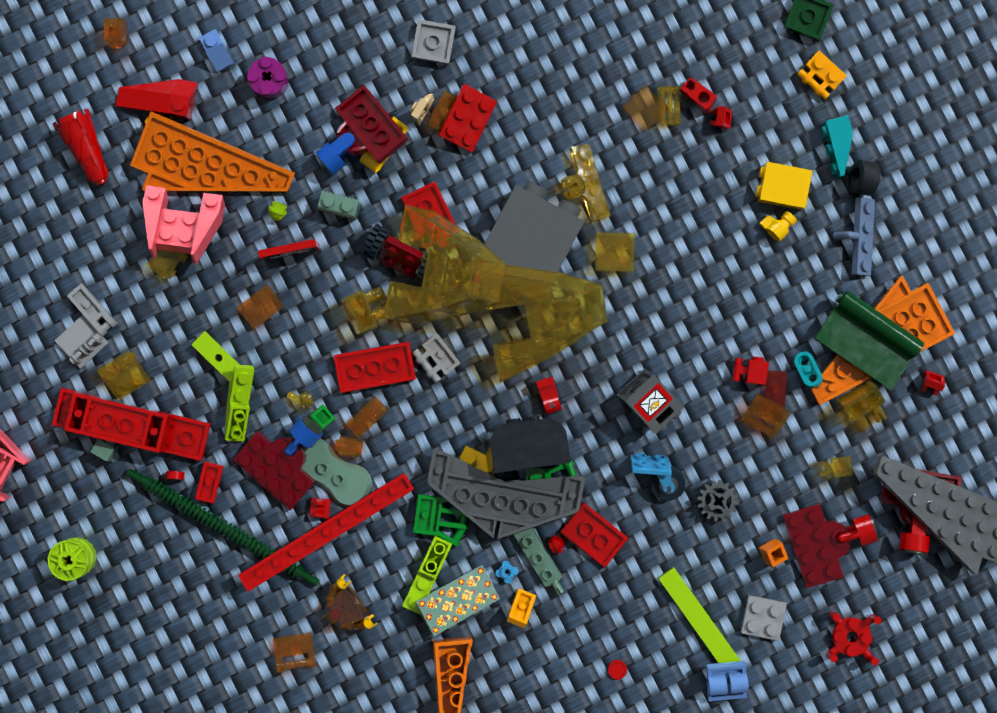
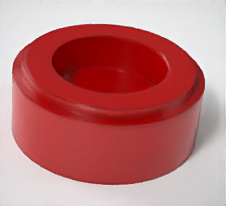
[165,471,185,480]

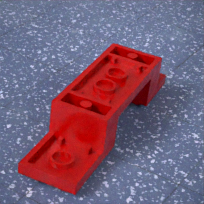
[52,388,211,461]

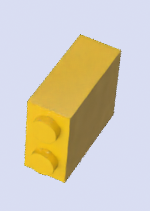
[755,162,813,210]

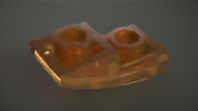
[346,396,388,438]

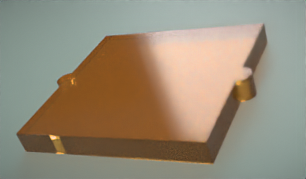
[623,85,668,131]

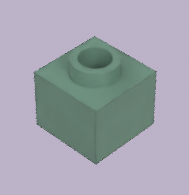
[91,439,119,462]

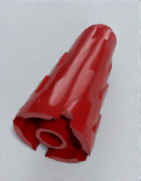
[52,108,109,186]

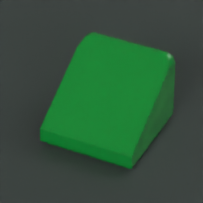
[309,405,336,430]

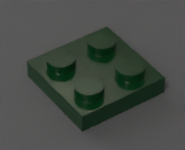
[783,0,834,42]

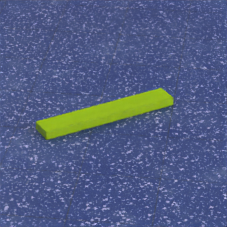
[658,567,740,663]

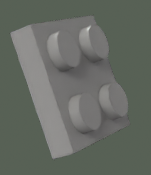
[411,19,456,65]
[740,595,787,641]

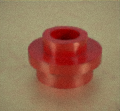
[548,535,565,554]

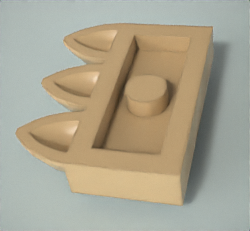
[410,93,434,125]

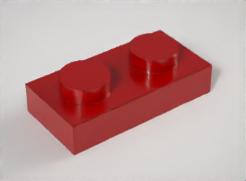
[195,461,224,503]

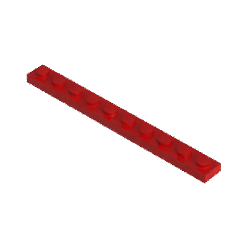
[238,473,414,592]

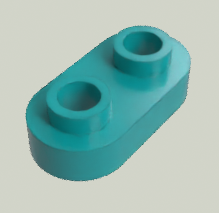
[794,352,823,388]

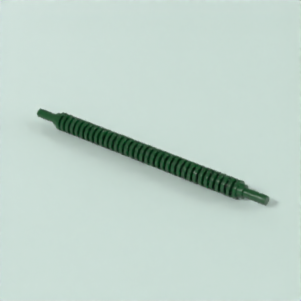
[126,468,320,586]

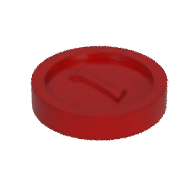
[608,660,627,679]

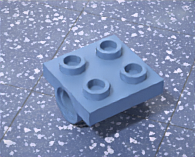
[706,661,749,701]

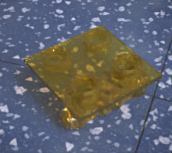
[96,350,151,400]

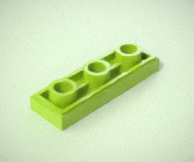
[192,331,240,382]

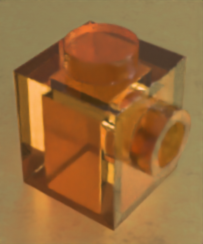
[104,18,128,48]

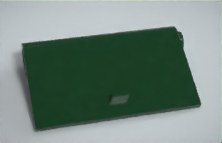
[814,290,925,391]

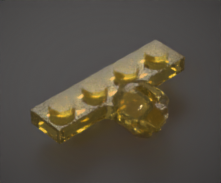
[561,143,610,222]

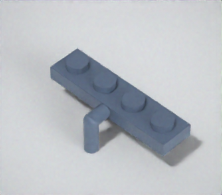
[833,197,875,276]

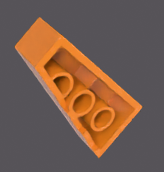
[432,636,473,713]

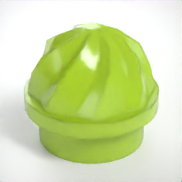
[268,201,287,221]

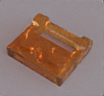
[739,393,791,440]
[273,632,316,673]

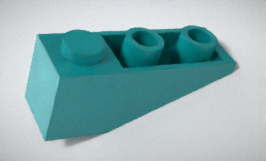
[821,115,853,179]

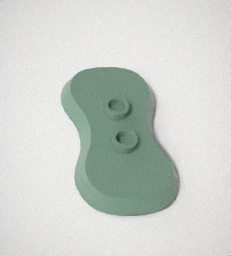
[302,439,372,508]

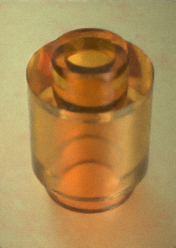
[335,436,363,458]

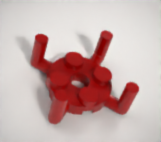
[826,611,882,665]

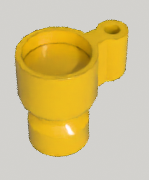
[759,211,797,242]

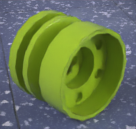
[47,537,97,581]

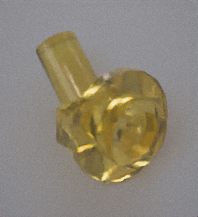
[287,390,314,409]

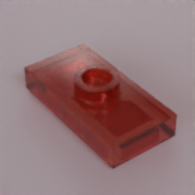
[765,371,787,410]

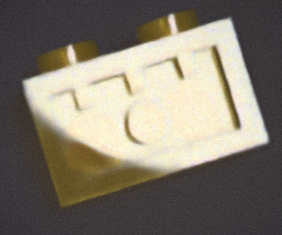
[146,250,189,280]

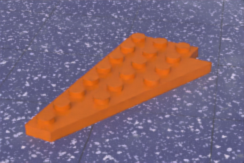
[130,111,295,192]
[810,276,955,405]

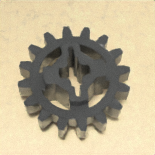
[696,480,739,522]

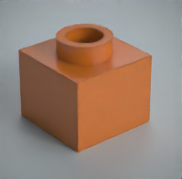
[759,539,788,568]

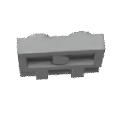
[412,333,461,383]

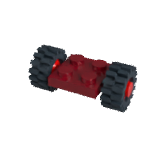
[361,224,443,289]

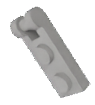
[67,283,118,336]

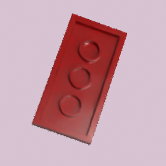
[334,342,416,393]

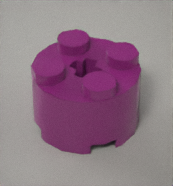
[247,57,288,99]

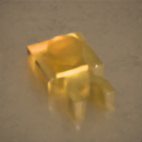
[817,456,853,477]

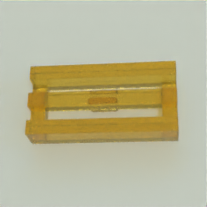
[658,86,680,125]

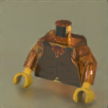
[320,574,378,631]

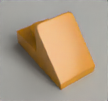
[507,588,536,628]

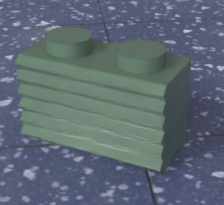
[317,190,361,220]

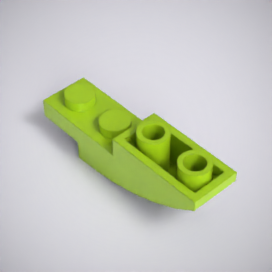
[225,365,254,441]
[402,536,452,614]

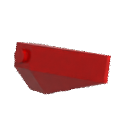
[115,79,198,120]

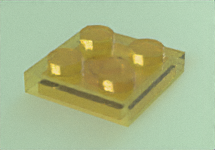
[595,232,635,272]

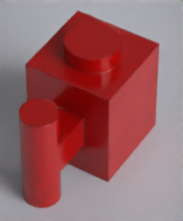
[732,356,769,385]

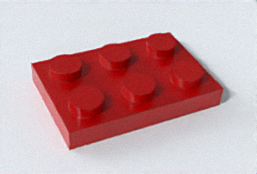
[438,83,497,153]

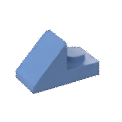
[199,29,234,72]

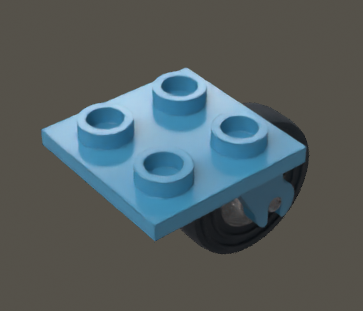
[630,453,686,501]

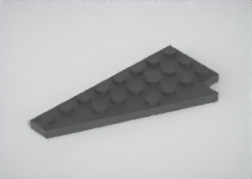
[873,455,997,574]

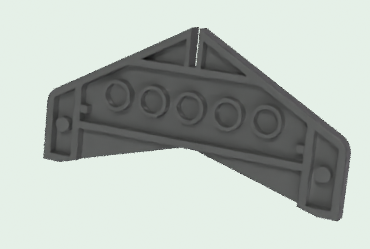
[428,449,585,539]

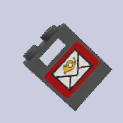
[616,368,684,434]

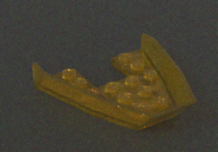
[383,205,507,324]
[479,264,608,383]

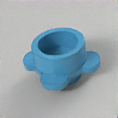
[496,561,518,584]

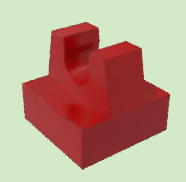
[709,106,732,129]
[921,370,945,396]
[310,497,331,519]

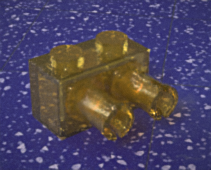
[341,287,391,335]
[837,381,887,432]

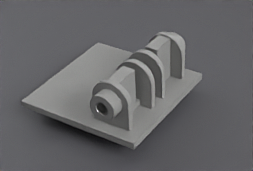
[55,315,109,369]

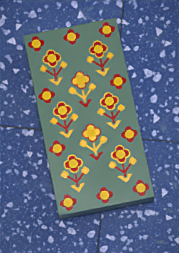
[415,565,500,636]

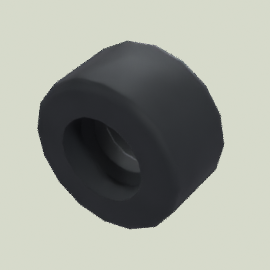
[848,159,881,196]

